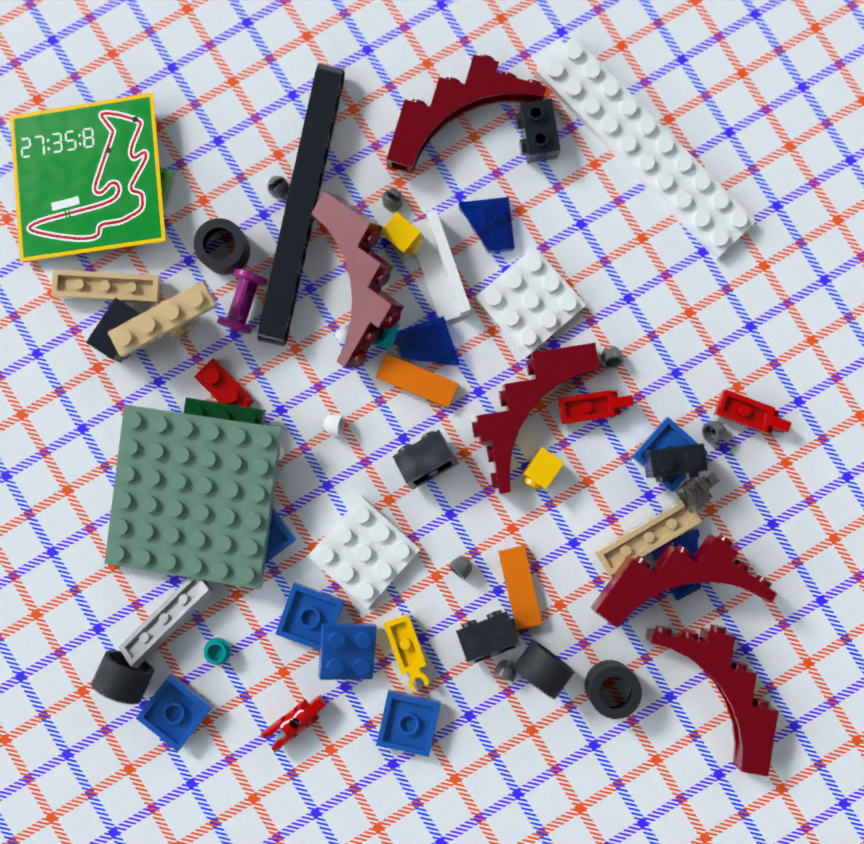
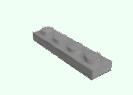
[118,578,214,668]

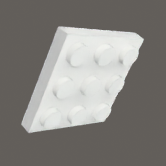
[475,246,586,358]
[308,496,420,609]

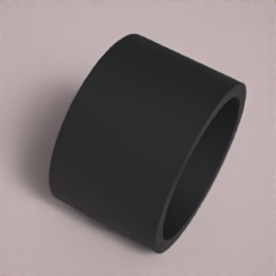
[193,218,250,275]
[513,640,574,699]
[91,650,155,705]
[585,660,642,719]

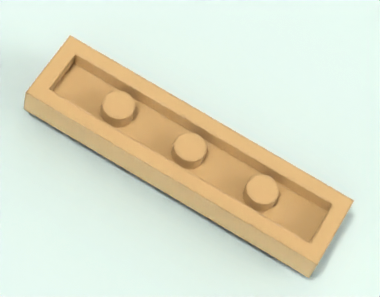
[51,269,162,304]
[108,281,218,357]
[595,498,702,576]

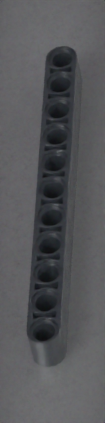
[257,63,345,346]

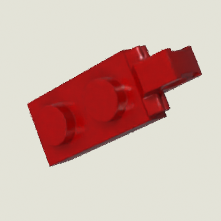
[194,358,254,407]
[713,389,792,434]
[557,390,634,425]

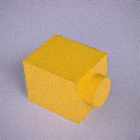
[380,212,424,257]
[522,447,564,490]

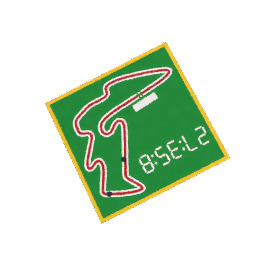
[10,93,166,262]

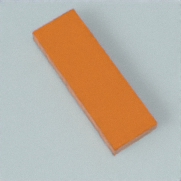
[375,353,459,408]
[498,545,543,630]

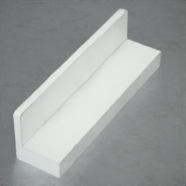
[411,209,471,323]

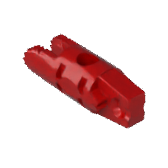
[261,695,327,753]

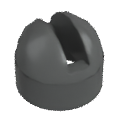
[267,176,289,199]
[382,189,403,211]
[601,346,624,369]
[702,421,726,444]
[449,557,472,580]
[494,660,517,682]

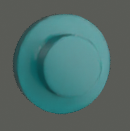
[204,637,231,665]

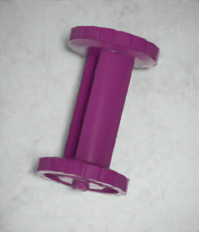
[217,269,268,334]

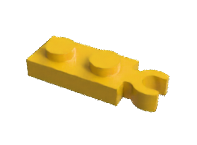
[383,613,429,691]

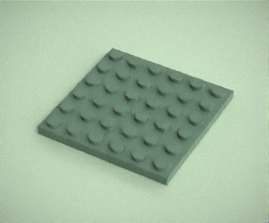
[104,405,283,589]

